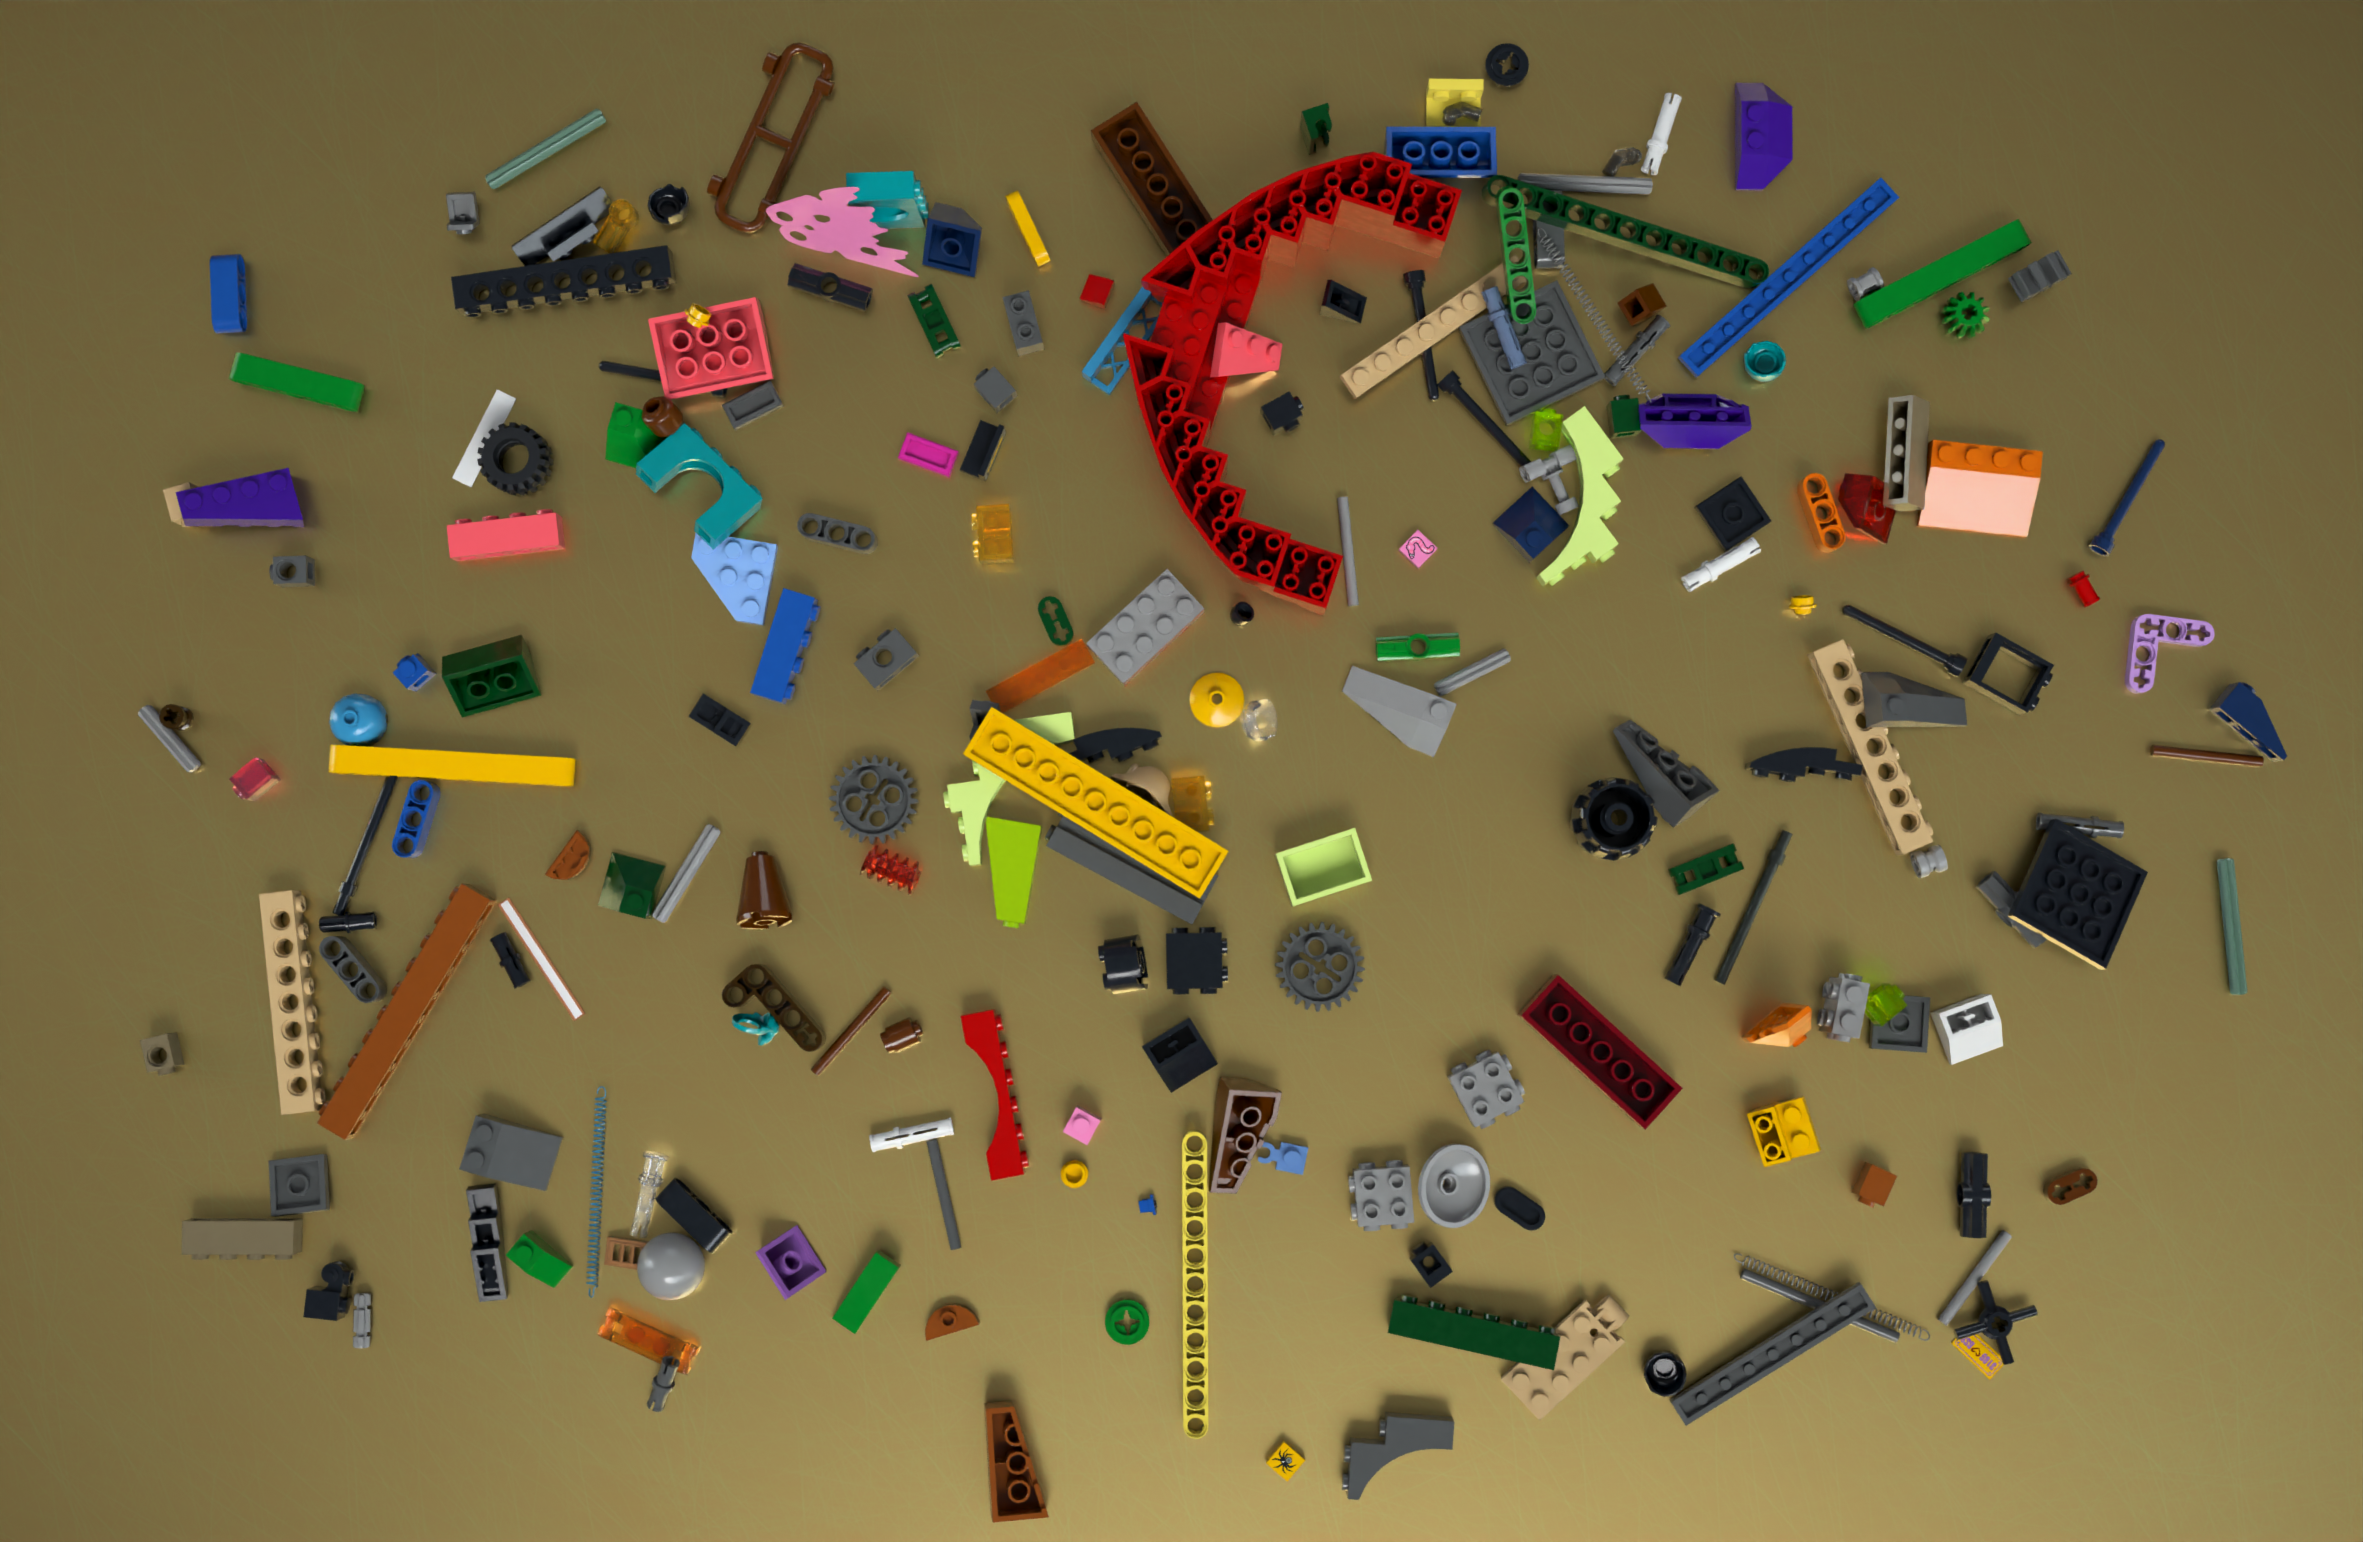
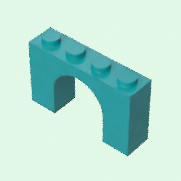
[846,171,929,229]
[636,423,763,550]

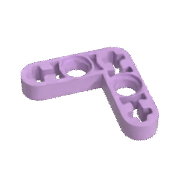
[2125,614,2215,694]

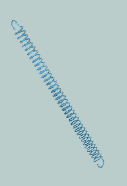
[586,1086,607,1298]

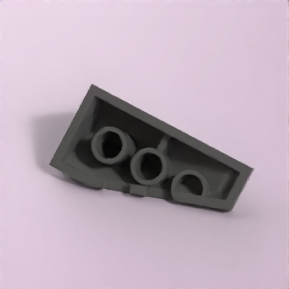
[1861,672,1967,727]
[1613,720,1720,828]

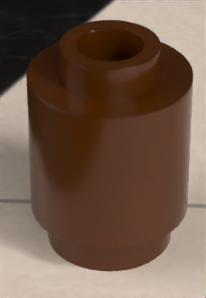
[880,1017,924,1053]

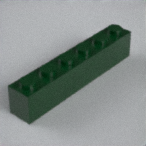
[1388,1294,1561,1370]

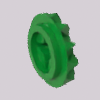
[1105,1299,1149,1345]

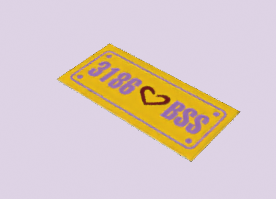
[1951,1334,2003,1380]

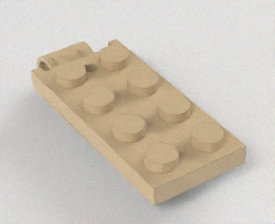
[1501,1295,1629,1420]

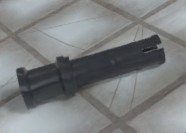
[1665,903,1721,987]

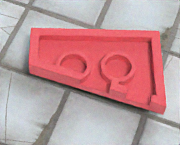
[1210,323,1283,377]

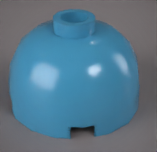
[329,693,387,747]

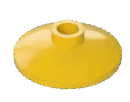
[1190,673,1244,727]

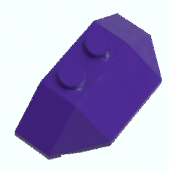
[1735,83,1793,191]
[1639,393,1752,449]

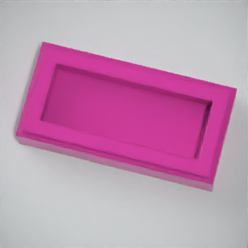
[898,432,959,478]

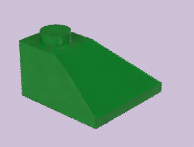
[605,402,669,468]

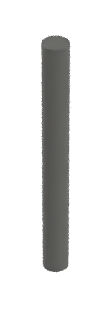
[926,1139,961,1250]

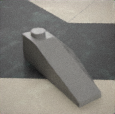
[1342,666,1456,757]

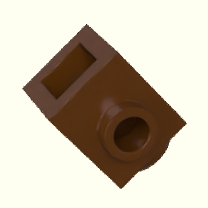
[1618,283,1667,326]

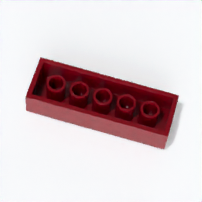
[1517,974,1683,1130]

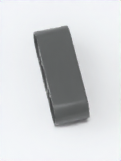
[1533,190,1565,269]
[797,513,878,554]
[319,936,387,1003]

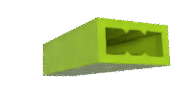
[986,817,1042,929]

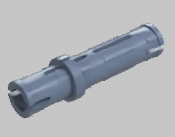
[1481,286,1527,370]

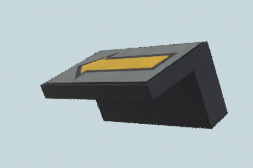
[960,420,1006,482]

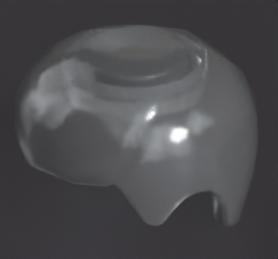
[1241,699,1278,742]

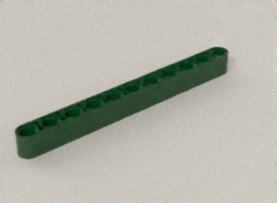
[1481,175,1769,289]

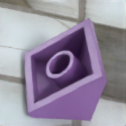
[755,1225,826,1300]

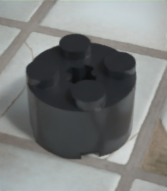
[1098,934,1148,995]

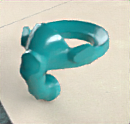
[732,1012,779,1046]

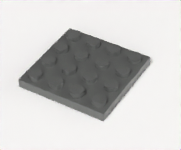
[1458,280,1605,426]

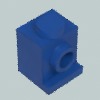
[393,653,437,692]

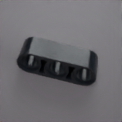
[655,1178,733,1254]

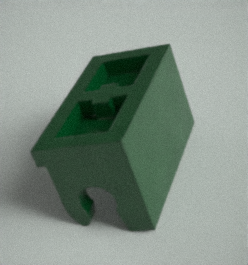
[1300,103,1332,155]

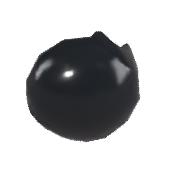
[647,184,690,225]
[1644,1350,1687,1397]

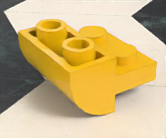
[1747,1096,1821,1167]

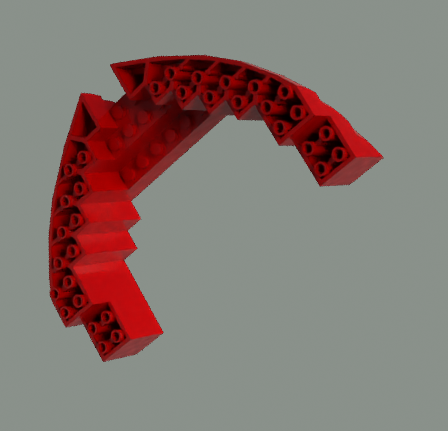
[1123,152,1462,616]

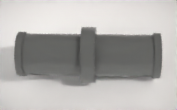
[647,1356,680,1412]

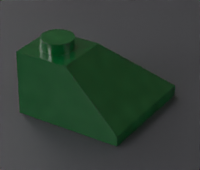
[598,852,666,919]

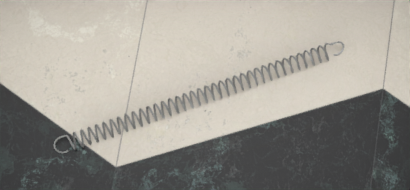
[1538,228,1651,403]
[1734,1253,1930,1341]

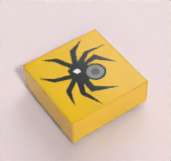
[1266,1440,1305,1482]

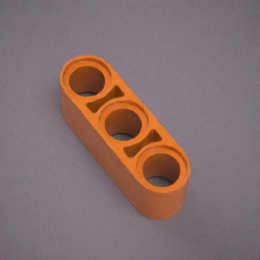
[1797,473,1845,553]

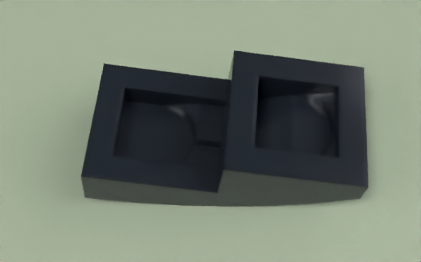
[688,693,751,746]

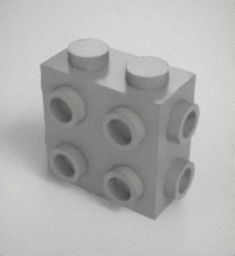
[1817,973,1870,1043]
[1447,1049,1525,1129]
[1348,1160,1414,1231]

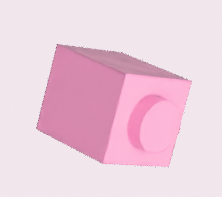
[1063,1105,1102,1145]

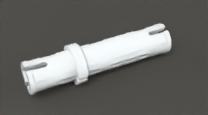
[1641,93,1682,175]
[1681,537,1761,592]
[869,1117,954,1152]

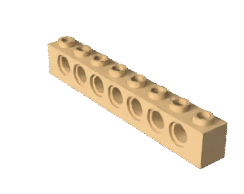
[1807,639,1933,856]
[259,890,326,1115]

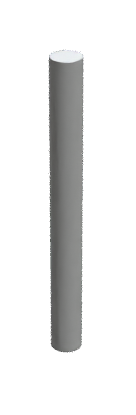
[1337,497,1359,606]
[1938,1230,2012,1326]

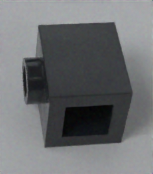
[1260,391,1304,436]

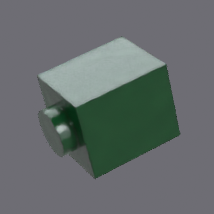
[1606,395,1642,438]

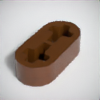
[2043,1167,2098,1205]

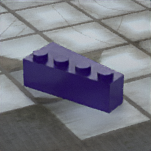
[176,468,304,527]

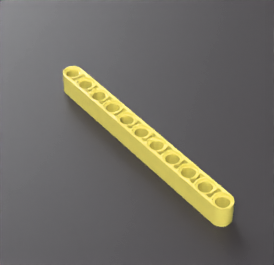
[1182,1130,1208,1439]

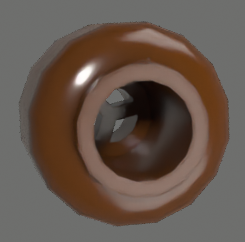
[642,396,683,437]

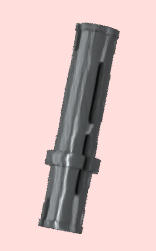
[1604,315,1670,386]
[2036,813,2124,839]

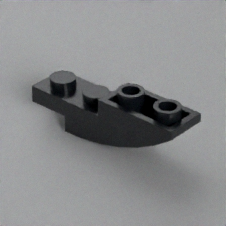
[1069,728,1162,764]
[1745,747,1863,783]

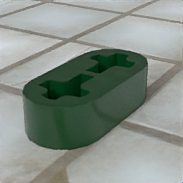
[1038,596,1074,647]

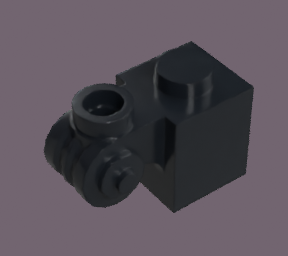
[303,1261,354,1321]

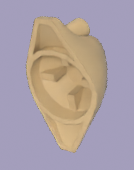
[1110,764,1172,816]

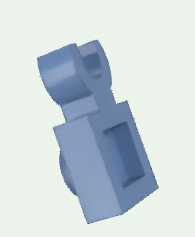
[1257,1141,1308,1175]

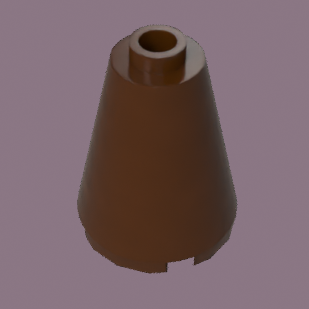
[736,851,792,929]

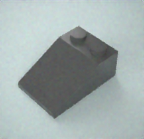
[459,1114,563,1191]

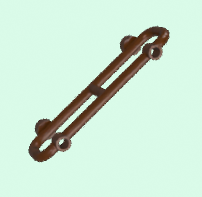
[707,42,835,233]

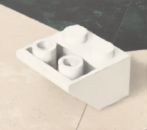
[1930,994,2003,1065]

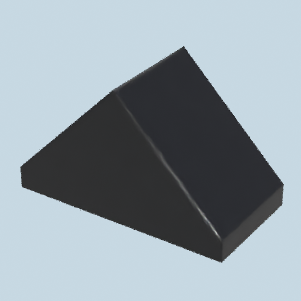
[1320,280,1367,324]

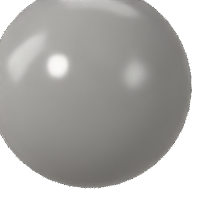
[637,1233,705,1300]

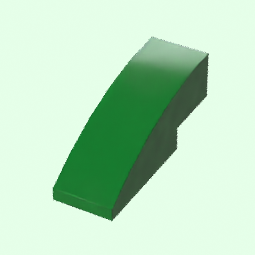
[832,1250,901,1334]

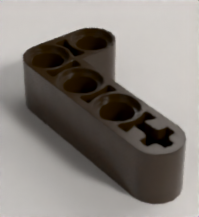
[722,964,826,1052]

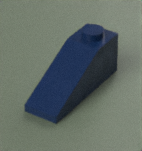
[2209,682,2287,762]

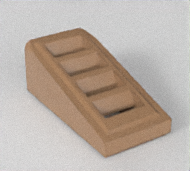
[604,1236,649,1270]

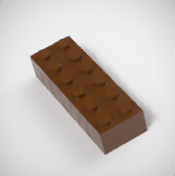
[1091,102,1213,256]

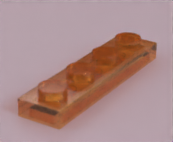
[986,639,1095,714]

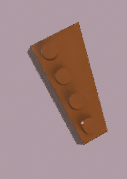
[984,1401,1049,1523]

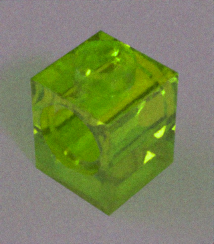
[1529,408,1563,452]
[1865,983,1907,1027]

